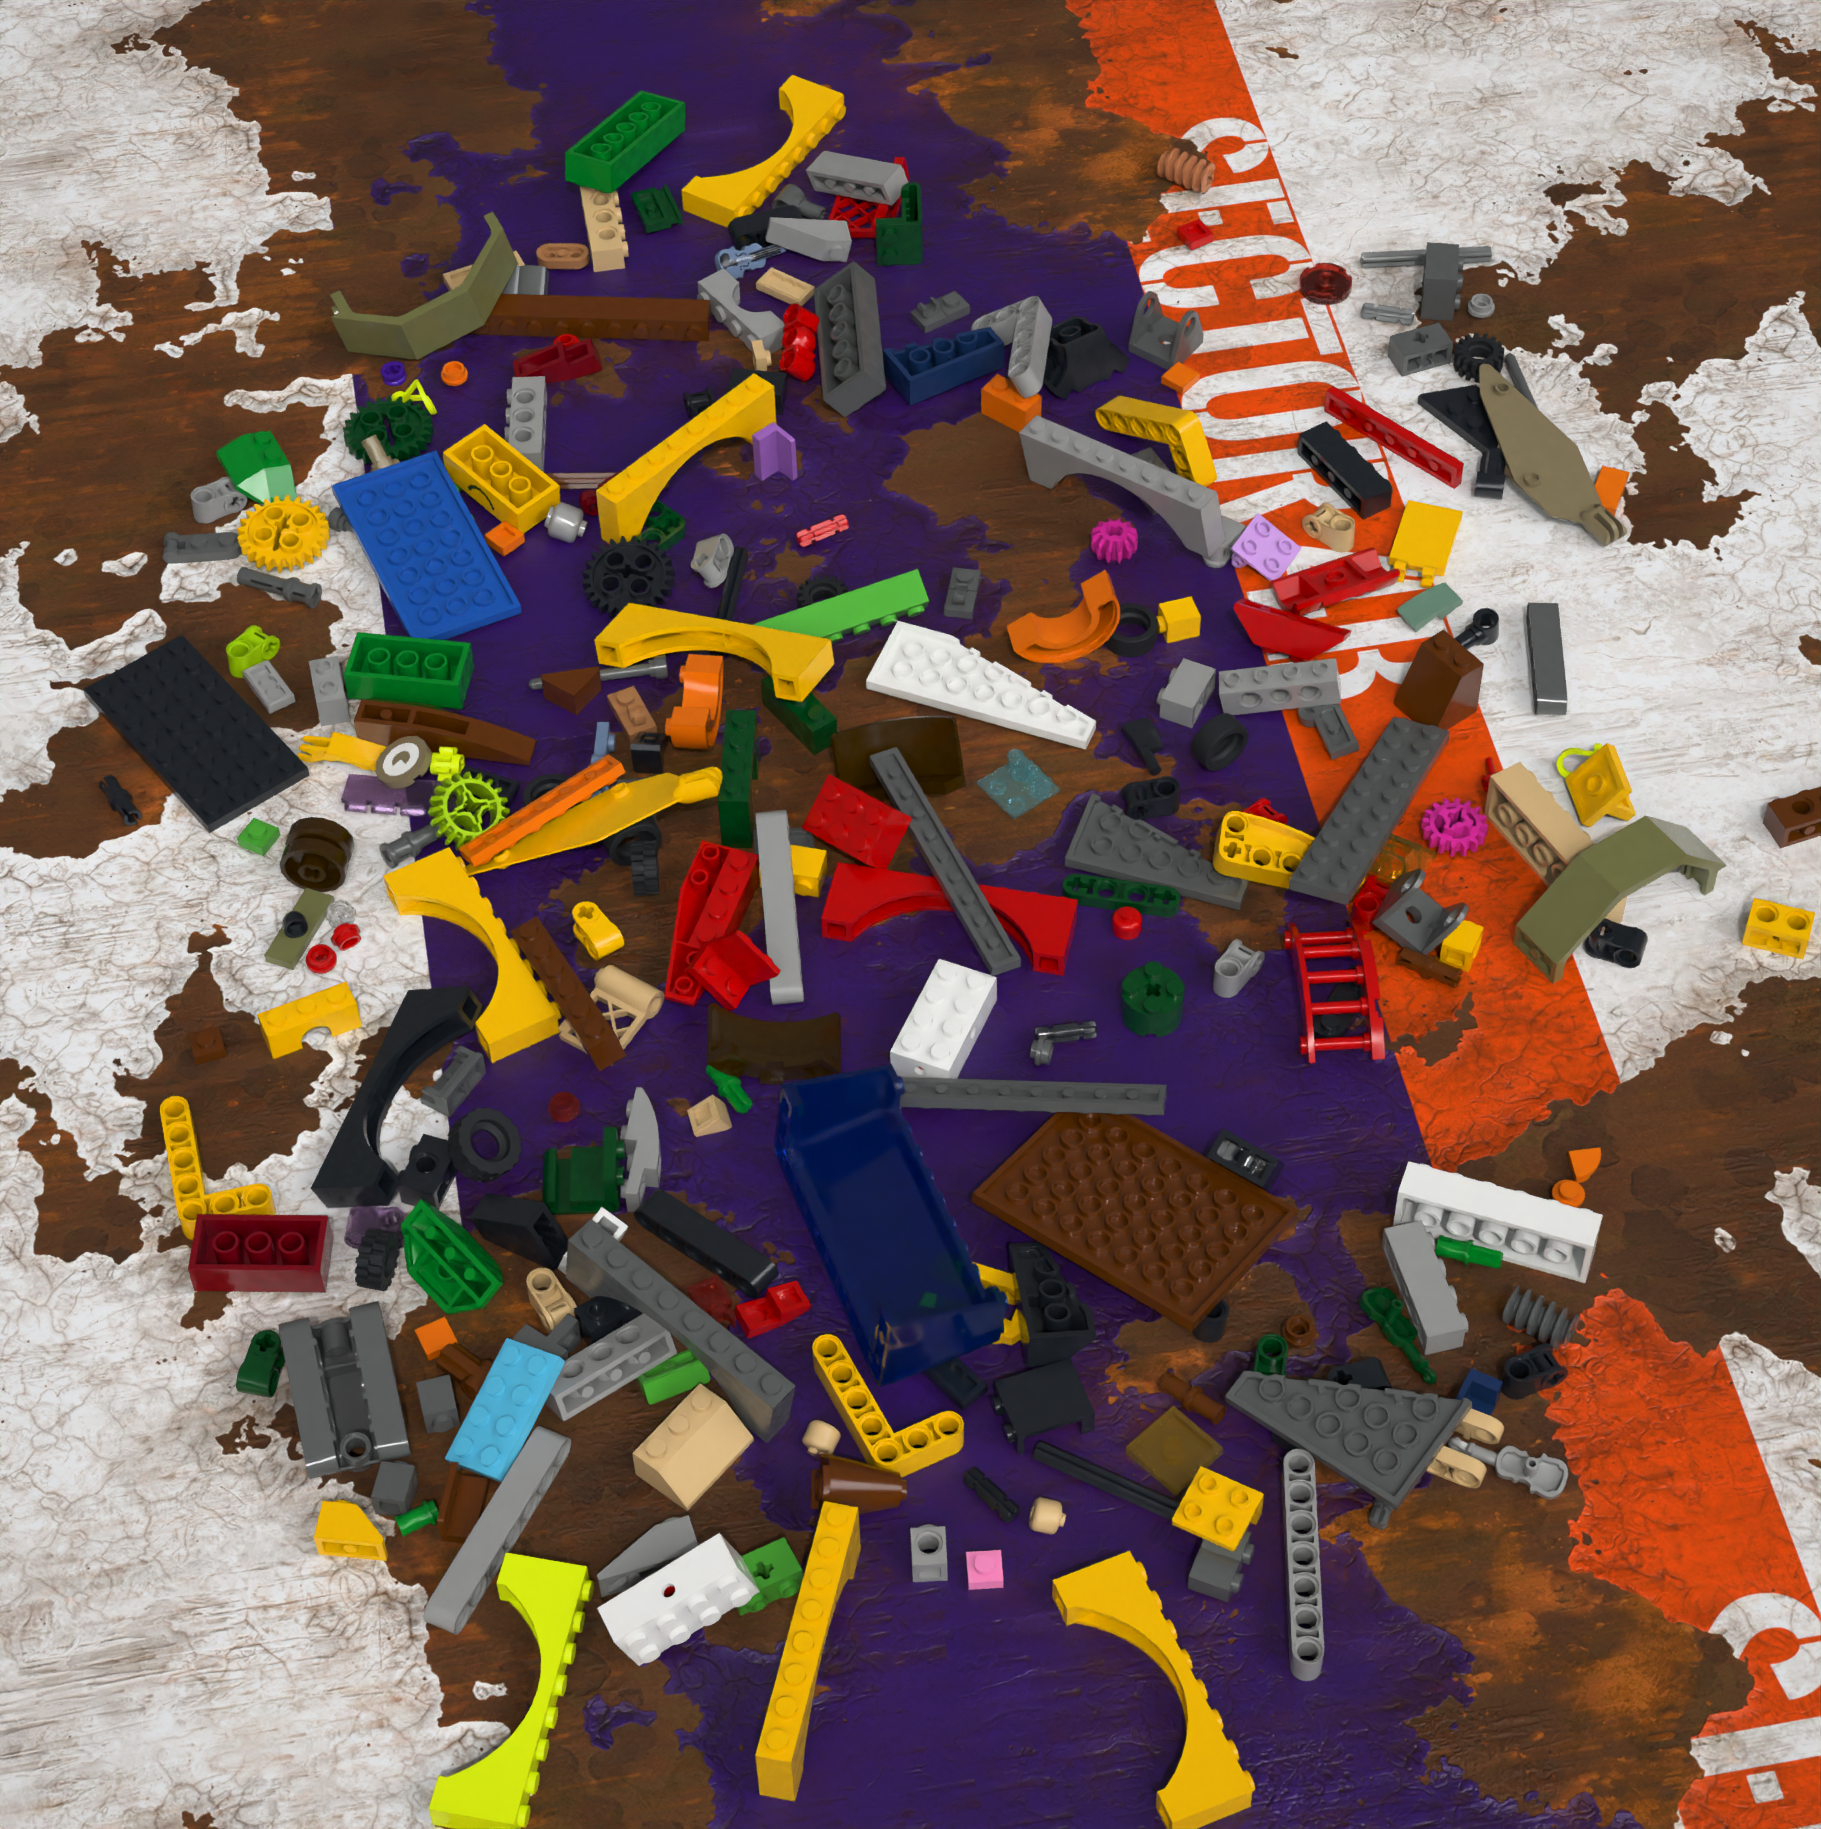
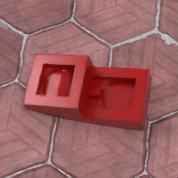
[734,1280,811,1338]

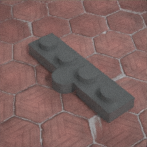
[1298,659,1359,760]

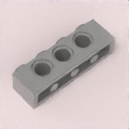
[505,376,548,472]
[1219,658,1341,715]
[545,1313,677,1422]

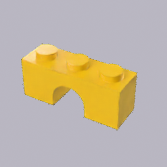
[257,981,362,1059]

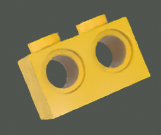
[1742,898,1815,960]

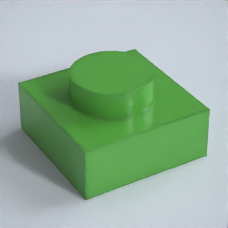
[237,818,280,856]

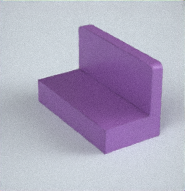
[752,422,797,481]

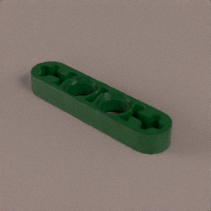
[1062,874,1180,917]

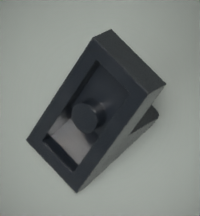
[630,732,668,774]

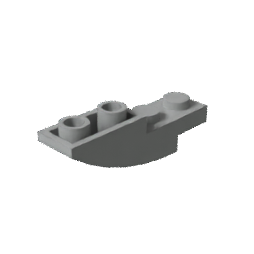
[620,1087,662,1212]

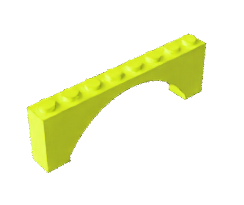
[429,1553,594,1829]

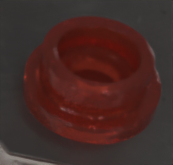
[548,1092,580,1122]

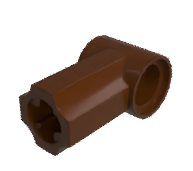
[436,1342,493,1402]

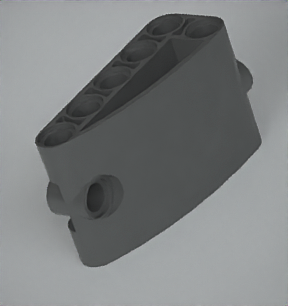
[278,1301,411,1479]

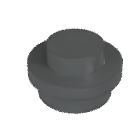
[1030,1035,1054,1066]

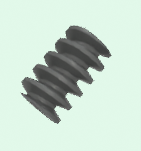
[1503,1285,1580,1350]

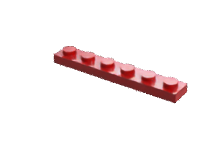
[1324,386,1464,489]

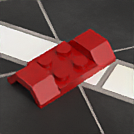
[1271,547,1400,616]

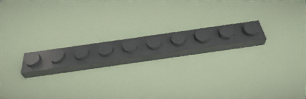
[869,747,1021,976]
[845,1076,1167,1116]

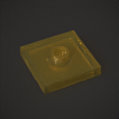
[1126,1406,1223,1496]

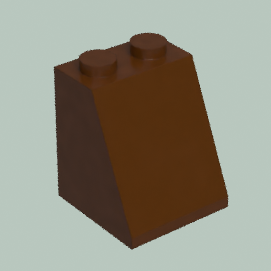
[1394,630,1484,730]

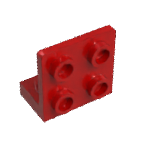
[686,930,781,1011]

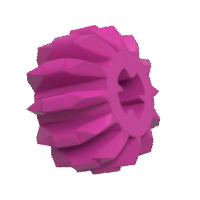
[1091,517,1138,564]

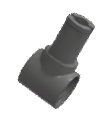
[772,184,826,220]

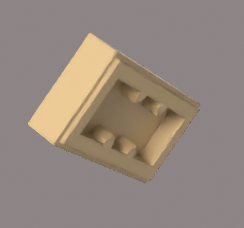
[756,267,815,306]

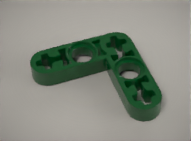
[636,499,686,569]

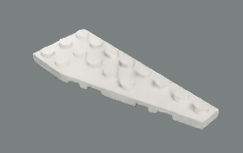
[866,621,1096,750]

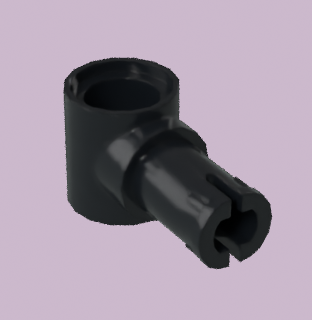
[1454,608,1499,650]

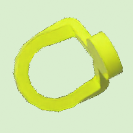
[391,379,437,416]
[1556,743,1602,778]

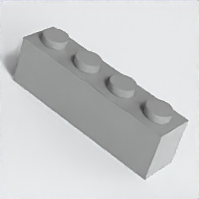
[806,151,909,205]
[1381,1220,1469,1355]

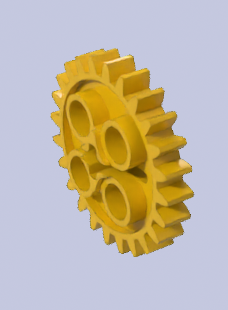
[237,495,330,573]

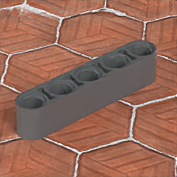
[1526,602,1567,715]

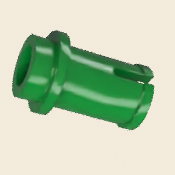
[394,1500,439,1538]

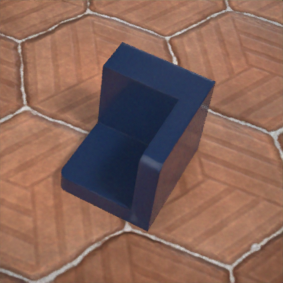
[1456,1368,1503,1416]

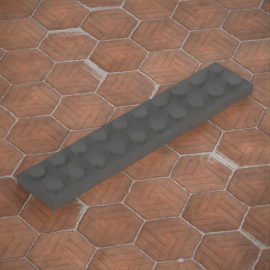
[1289,717,1450,905]

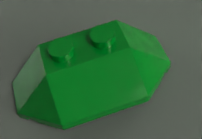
[216,431,297,505]
[401,1199,503,1315]

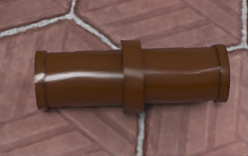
[1398,947,1463,988]
[1159,1372,1227,1425]

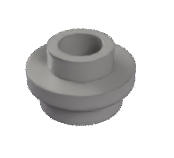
[1468,294,1495,318]

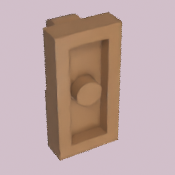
[607,686,657,742]

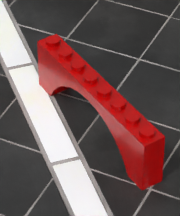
[821,862,1078,976]

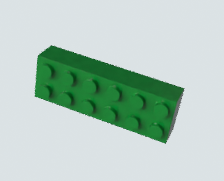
[565,90,686,193]

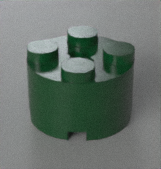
[1121,961,1185,1037]

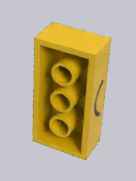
[443,424,560,534]

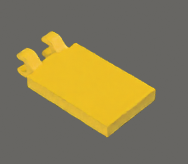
[1388,500,1463,588]

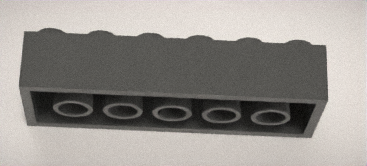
[814,261,886,417]

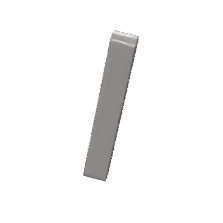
[756,809,804,1005]
[423,1426,571,1635]
[1281,1449,1324,1681]

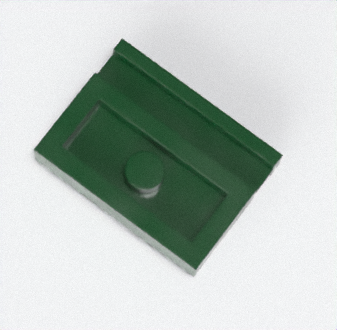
[631,184,683,233]

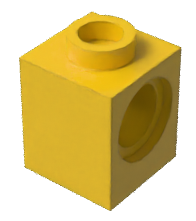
[1439,918,1484,973]

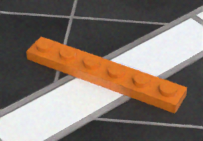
[458,754,626,867]

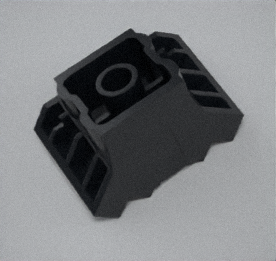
[1043,316,1130,400]

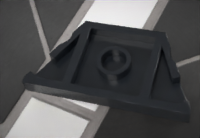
[1417,385,1499,453]

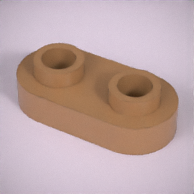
[536,243,590,270]

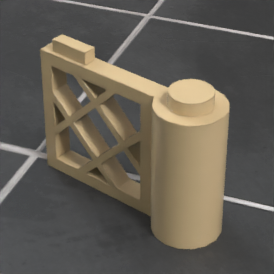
[558,965,664,1066]

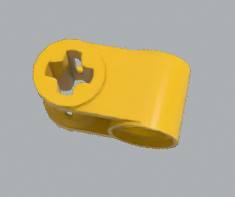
[572,901,624,961]

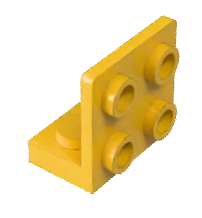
[1172,1466,1264,1552]

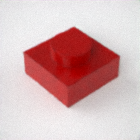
[1177,219,1214,250]

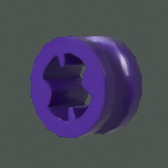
[381,361,407,386]

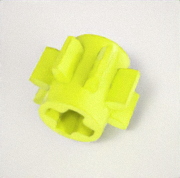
[430,746,465,782]

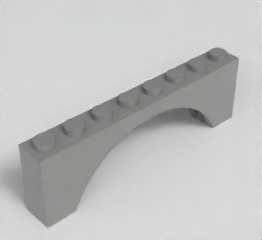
[1019,415,1225,558]

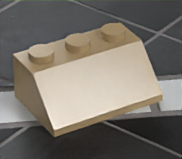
[632,1384,754,1511]

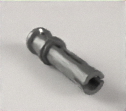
[237,567,322,608]
[379,824,463,869]

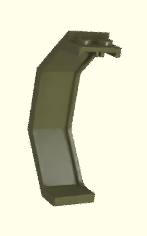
[330,211,518,360]
[1513,816,1727,984]

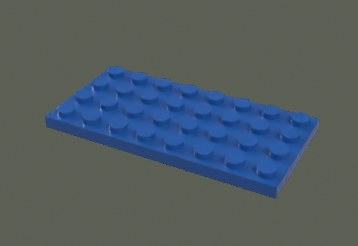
[331,451,522,640]

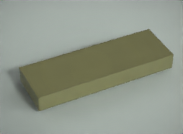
[264,888,335,970]

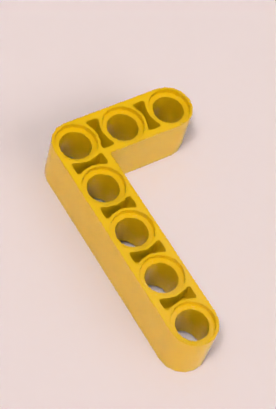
[1095,396,1217,487]
[160,1096,276,1240]
[812,1334,964,1478]

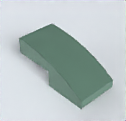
[1396,582,1463,632]

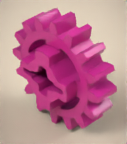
[1421,798,1488,857]

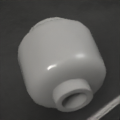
[544,502,588,543]

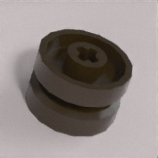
[279,817,354,892]

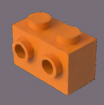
[981,374,1042,432]

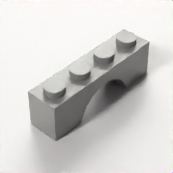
[697,268,785,354]

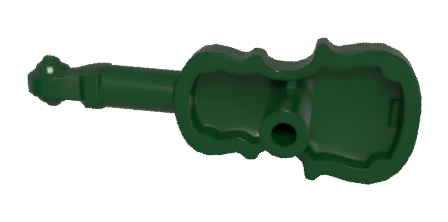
[1359,1287,1437,1385]

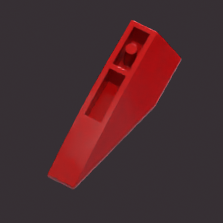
[664,840,760,1007]

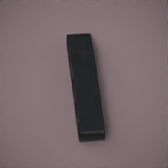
[634,1189,779,1298]

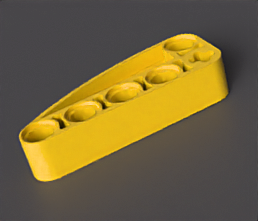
[1213,811,1366,900]

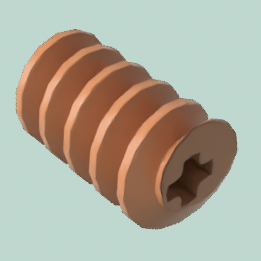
[1157,148,1215,194]

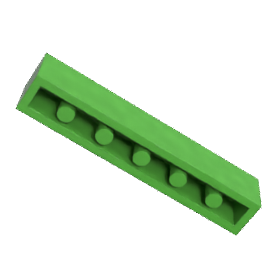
[754,569,929,644]

